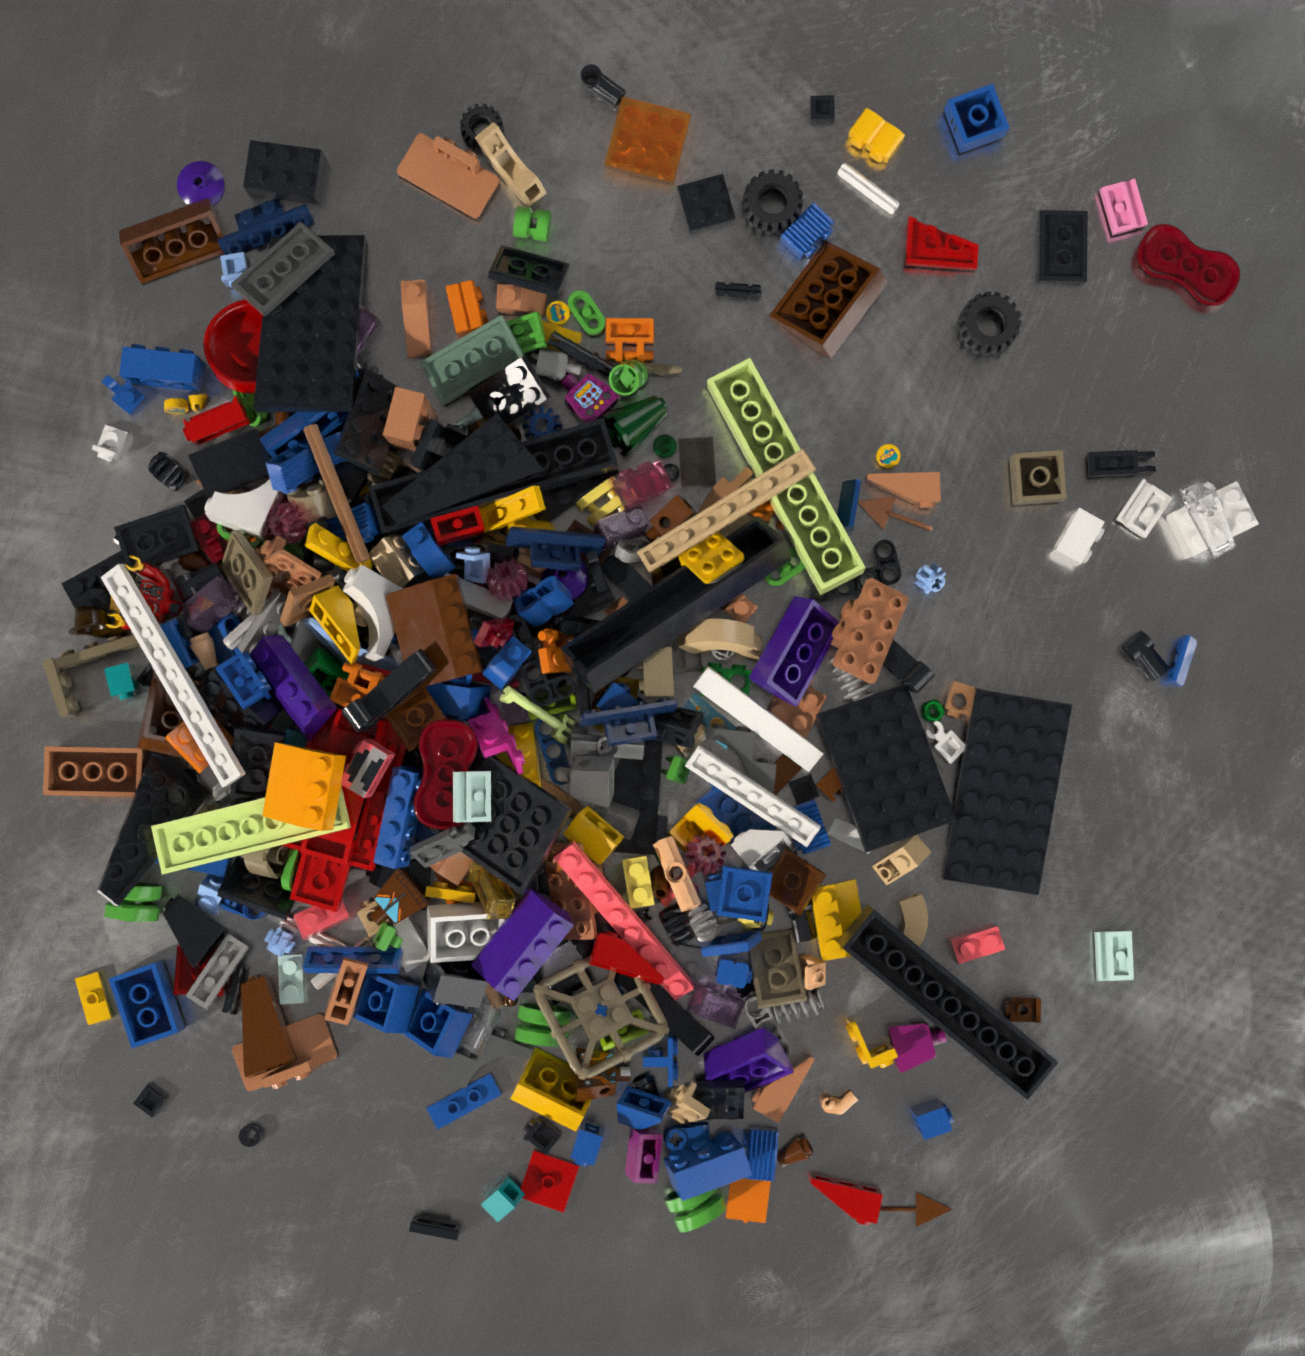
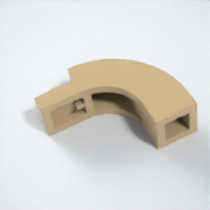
[475,122,547,207]
[678,619,763,661]
[896,893,928,947]

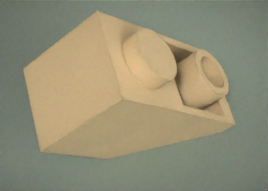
[872,835,932,885]

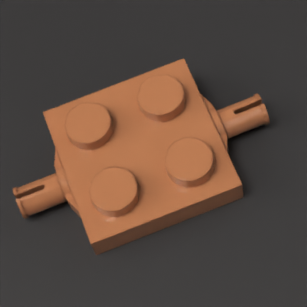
[767,672,827,738]

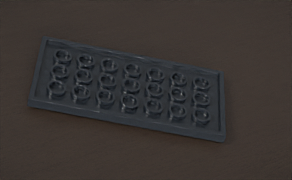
[253,235,366,412]
[942,688,1072,895]
[403,746,573,895]

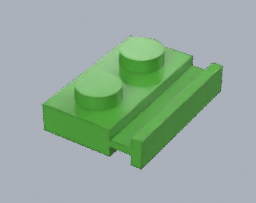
[507,311,548,354]

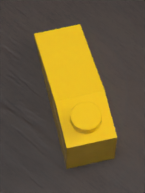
[309,586,360,664]

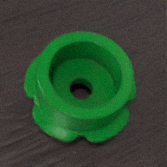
[921,699,945,722]

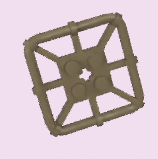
[533,955,670,1080]

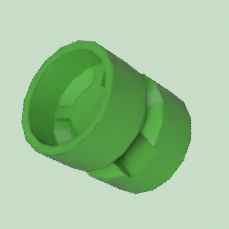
[513,205,552,242]
[609,359,648,396]

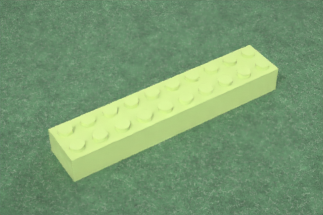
[707,358,865,595]

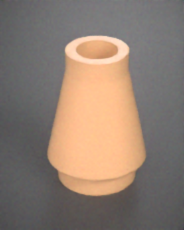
[189,632,219,670]

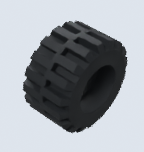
[742,169,803,236]
[957,291,1022,357]

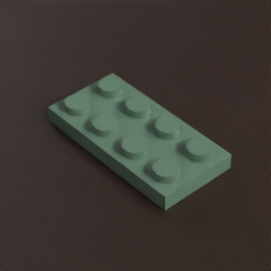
[420,315,524,405]

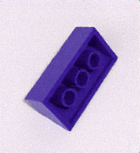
[749,596,840,707]
[250,635,337,741]
[471,888,574,1001]

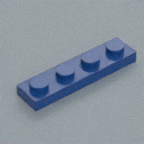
[303,947,403,974]

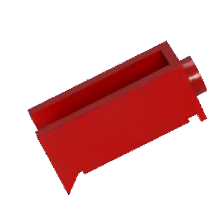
[182,395,251,446]

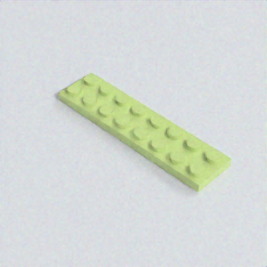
[151,786,351,874]

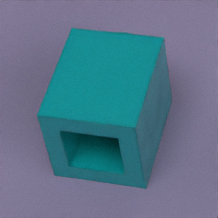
[104,662,141,701]
[481,1177,525,1222]

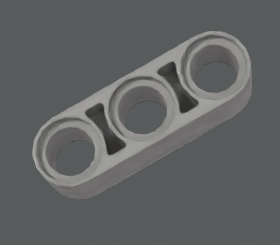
[744,994,791,1058]

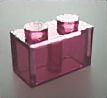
[612,461,673,509]

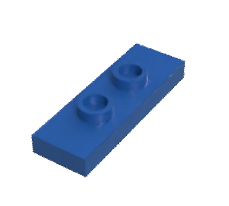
[426,1072,502,1130]

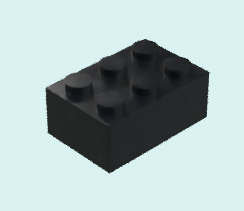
[243,140,326,205]
[198,657,283,736]

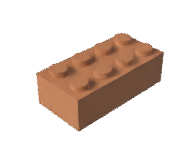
[383,387,438,455]
[43,746,150,797]

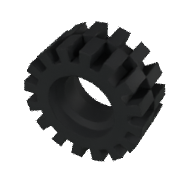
[460,103,504,152]

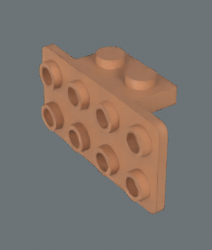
[397,133,500,219]
[254,536,321,601]
[831,578,908,684]
[544,842,604,940]
[232,1013,338,1092]

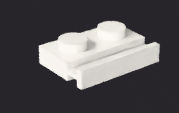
[1115,479,1172,539]

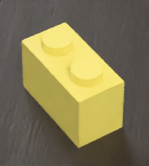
[622,855,655,909]

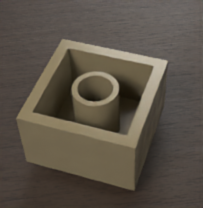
[1009,450,1067,505]
[638,647,674,699]

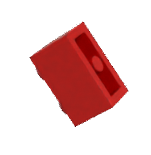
[430,506,485,546]

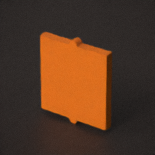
[726,1178,771,1223]

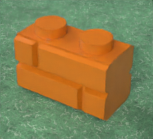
[445,280,489,337]

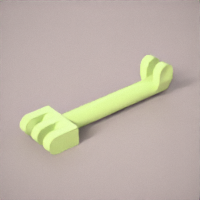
[499,686,576,744]

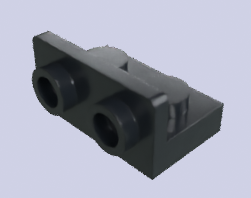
[652,707,704,748]

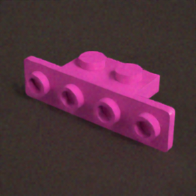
[468,697,525,775]

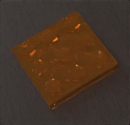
[604,96,691,185]

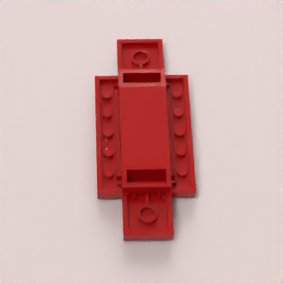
[281,661,407,912]

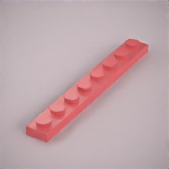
[553,840,695,1001]

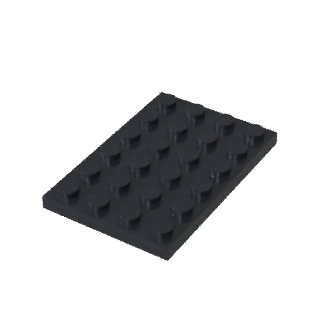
[816,684,957,853]

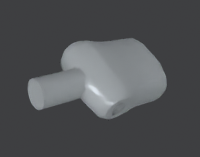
[535,350,581,380]

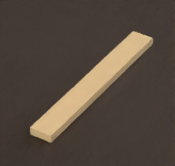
[637,448,817,573]

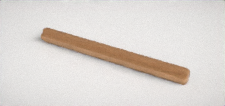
[304,424,370,563]

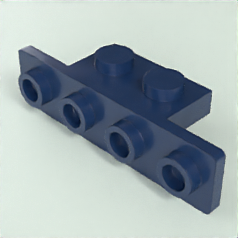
[218,197,314,255]
[506,526,606,571]
[579,698,678,747]

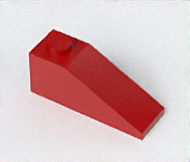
[589,931,664,985]
[808,1173,883,1225]

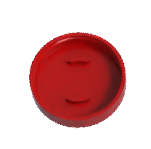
[203,299,262,394]

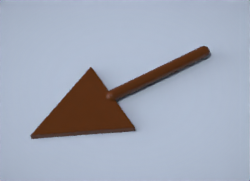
[880,1192,952,1227]

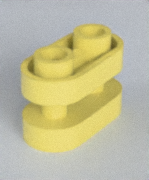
[575,476,631,528]

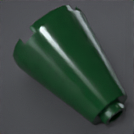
[600,396,668,457]

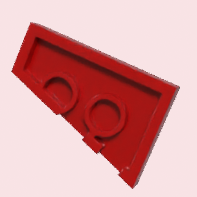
[904,216,979,271]

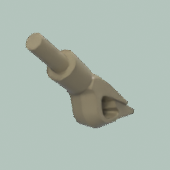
[642,362,682,376]

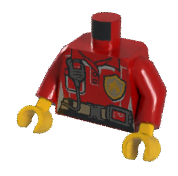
[106,555,184,630]

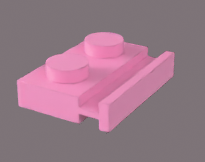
[1099,178,1148,235]

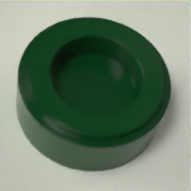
[653,434,677,459]

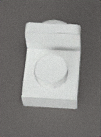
[92,425,130,462]

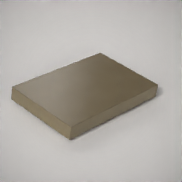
[220,530,273,615]
[748,929,807,1009]

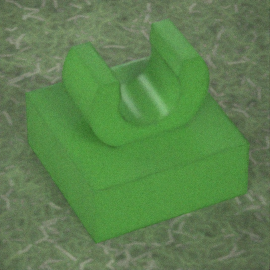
[661,755,690,784]
[373,921,403,952]

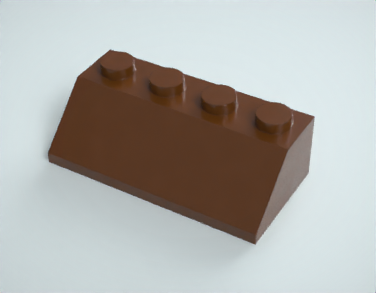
[119,197,225,284]

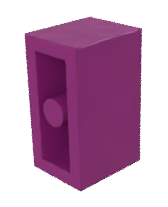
[625,1126,663,1183]

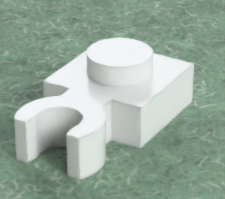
[924,721,965,764]

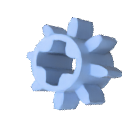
[915,563,946,594]
[264,926,296,957]

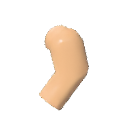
[485,983,504,1010]
[822,1091,858,1115]

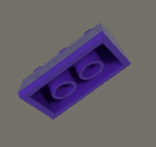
[703,1028,794,1093]

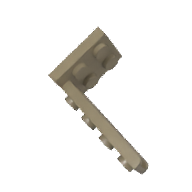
[42,631,140,720]

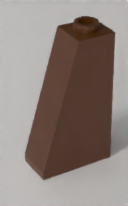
[241,974,297,1078]

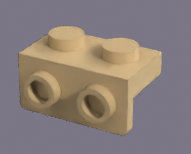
[369,533,425,589]
[663,1081,710,1124]

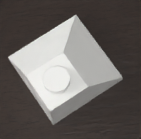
[731,829,795,872]

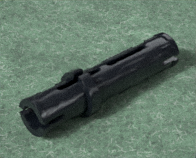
[547,330,617,379]

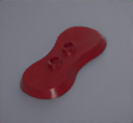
[1137,224,1240,306]
[414,719,478,830]

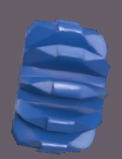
[522,406,563,439]

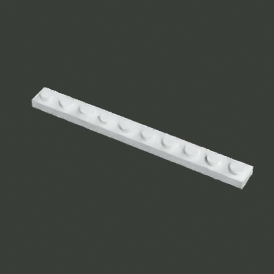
[101,564,246,788]

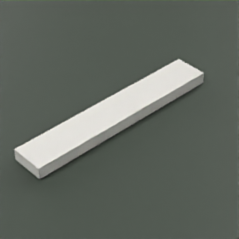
[693,666,824,772]
[685,745,821,847]

